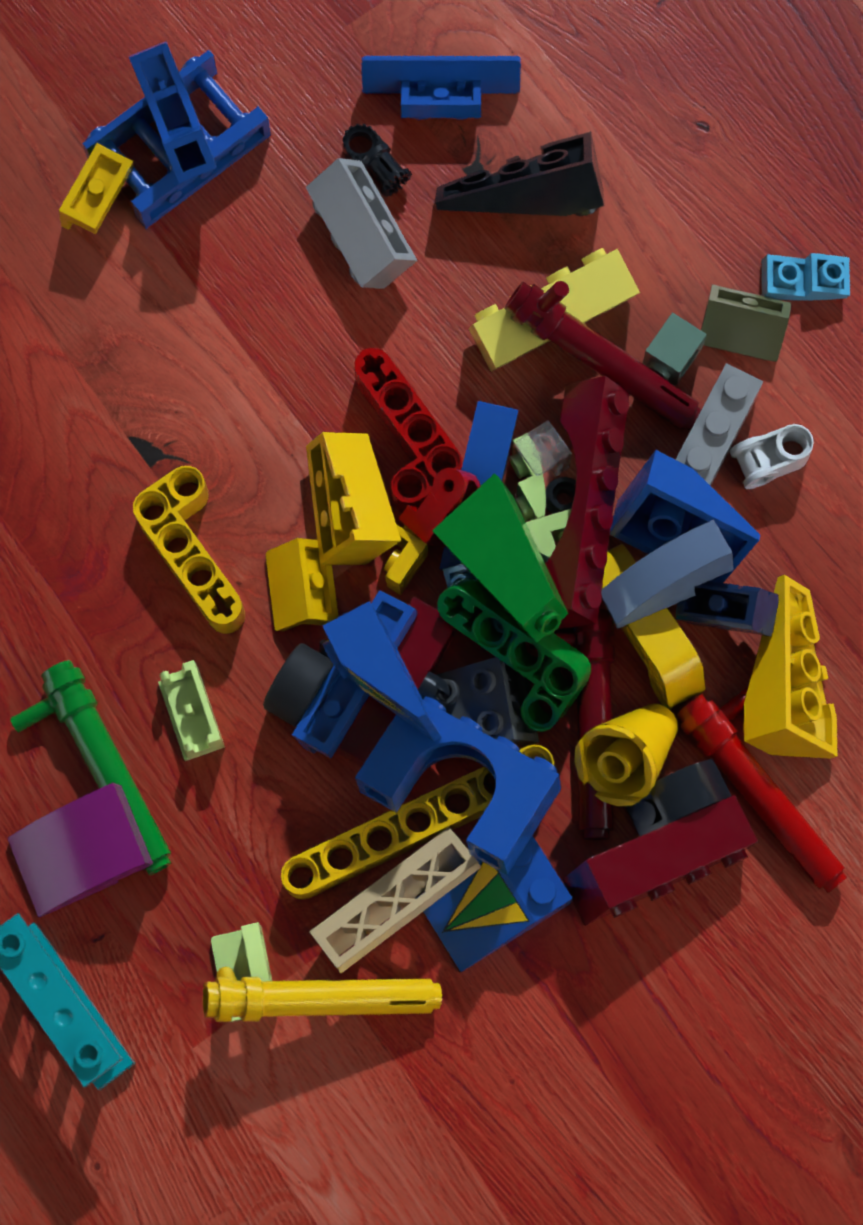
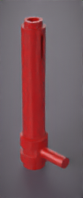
[676,687,848,893]

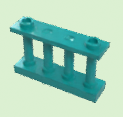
[0,913,136,1090]

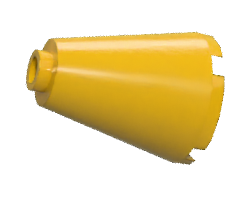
[574,703,678,806]

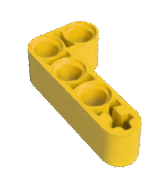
[133,466,245,634]
[602,544,705,710]

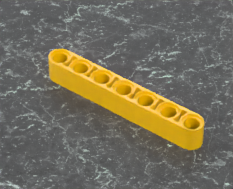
[281,745,554,899]

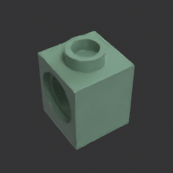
[642,312,707,386]

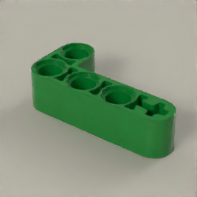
[437,578,591,732]

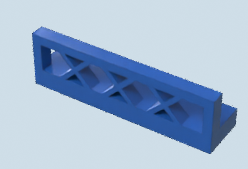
[292,590,418,758]

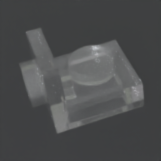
[515,420,572,476]

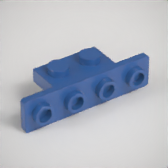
[361,56,521,119]

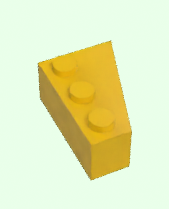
[306,432,401,565]

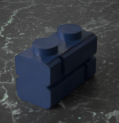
[675,581,779,636]

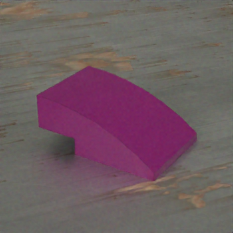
[7,783,153,917]

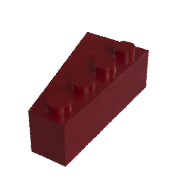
[563,795,758,926]

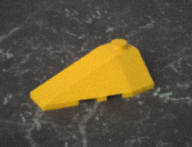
[743,575,838,759]

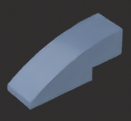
[601,520,734,629]

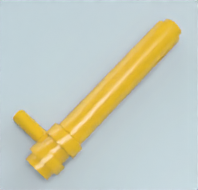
[202,967,442,1022]

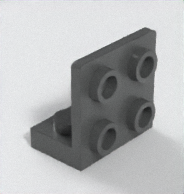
[437,657,539,759]

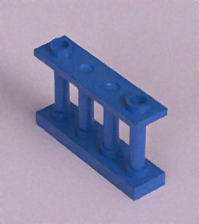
[82,50,271,229]

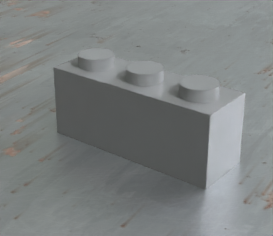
[306,158,418,289]
[675,363,764,486]

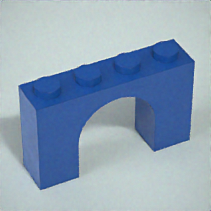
[355,697,561,875]

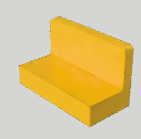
[59,143,133,234]
[266,538,339,631]

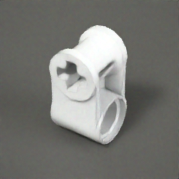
[729,424,814,489]

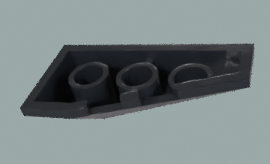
[435,132,604,216]

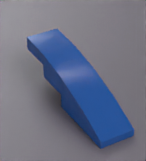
[439,401,519,571]

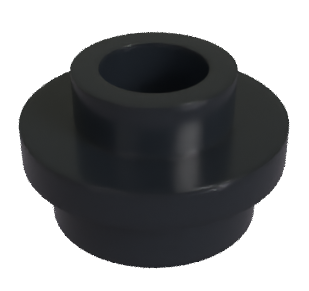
[545,477,576,514]

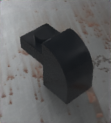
[625,759,732,836]

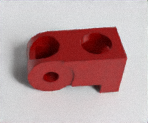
[399,468,480,548]

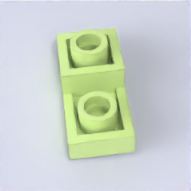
[509,433,546,521]

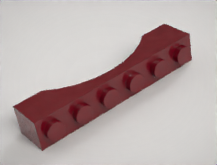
[545,376,630,629]

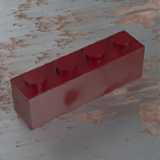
[336,597,458,767]

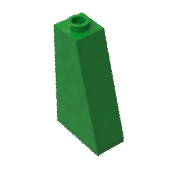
[432,473,568,643]

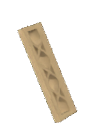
[310,827,481,973]

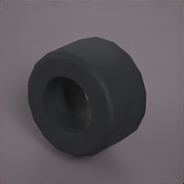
[263,643,334,727]

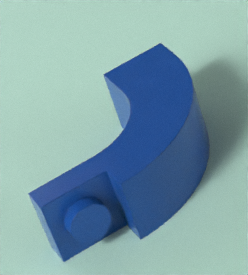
[129,41,217,183]

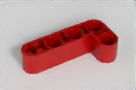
[354,348,462,513]

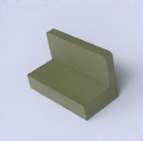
[701,284,791,362]

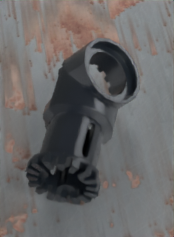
[343,124,412,197]

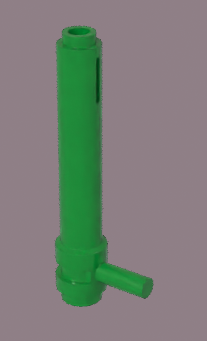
[10,660,172,875]

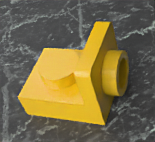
[384,524,428,595]

